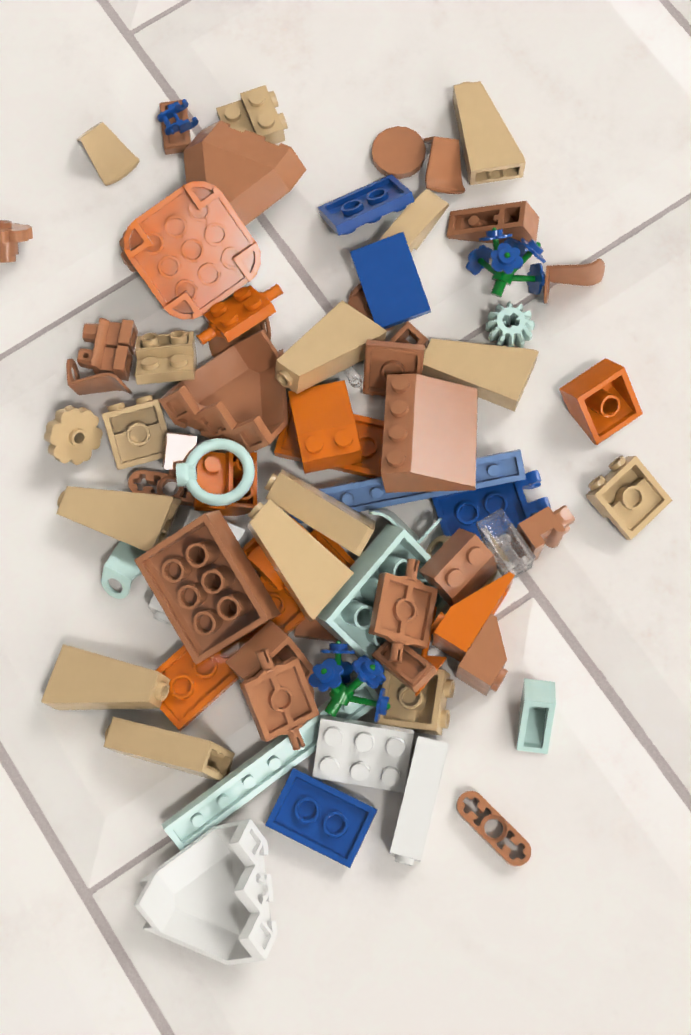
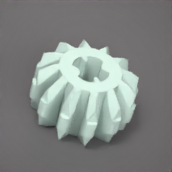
[485,301,535,348]

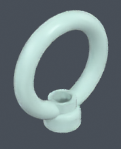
[176,438,255,506]

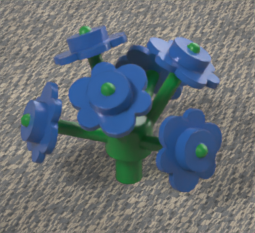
[466,227,546,297]
[308,641,391,722]

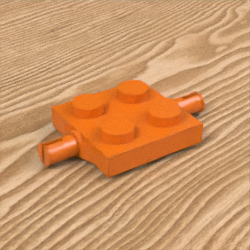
[196,284,283,345]

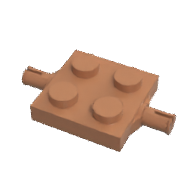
[368,559,438,663]
[239,648,320,750]

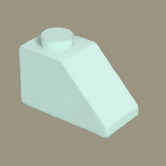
[517,678,556,754]

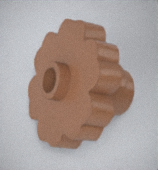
[0,220,33,263]

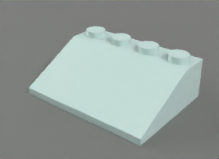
[315,524,447,674]

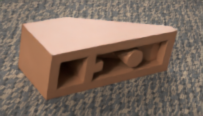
[447,201,539,244]

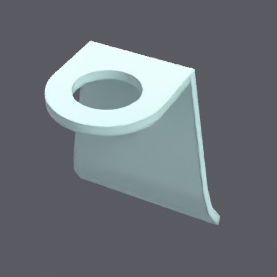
[368,508,442,544]
[101,541,146,599]

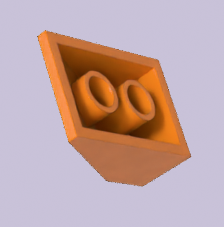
[288,380,362,474]
[432,572,515,662]

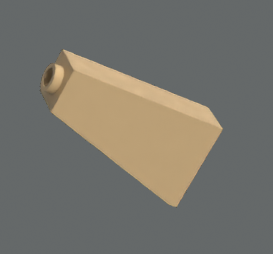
[453,81,526,185]
[275,300,387,394]
[422,339,539,412]
[264,469,376,557]
[56,486,182,552]
[247,499,354,622]
[41,644,170,710]
[103,717,235,781]

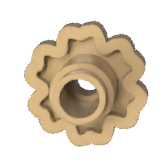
[44,405,103,465]

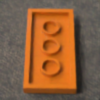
[274,400,384,478]

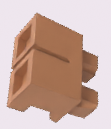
[77,318,138,381]
[511,505,575,564]

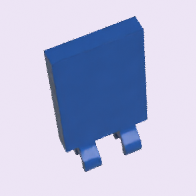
[432,470,551,541]

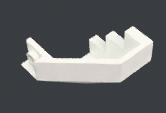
[134,819,277,965]

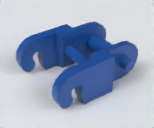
[157,99,199,135]

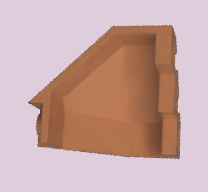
[183,120,307,226]
[158,329,288,454]

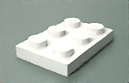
[312,715,414,793]

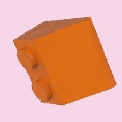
[559,358,643,445]

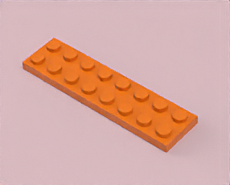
[155,529,355,731]

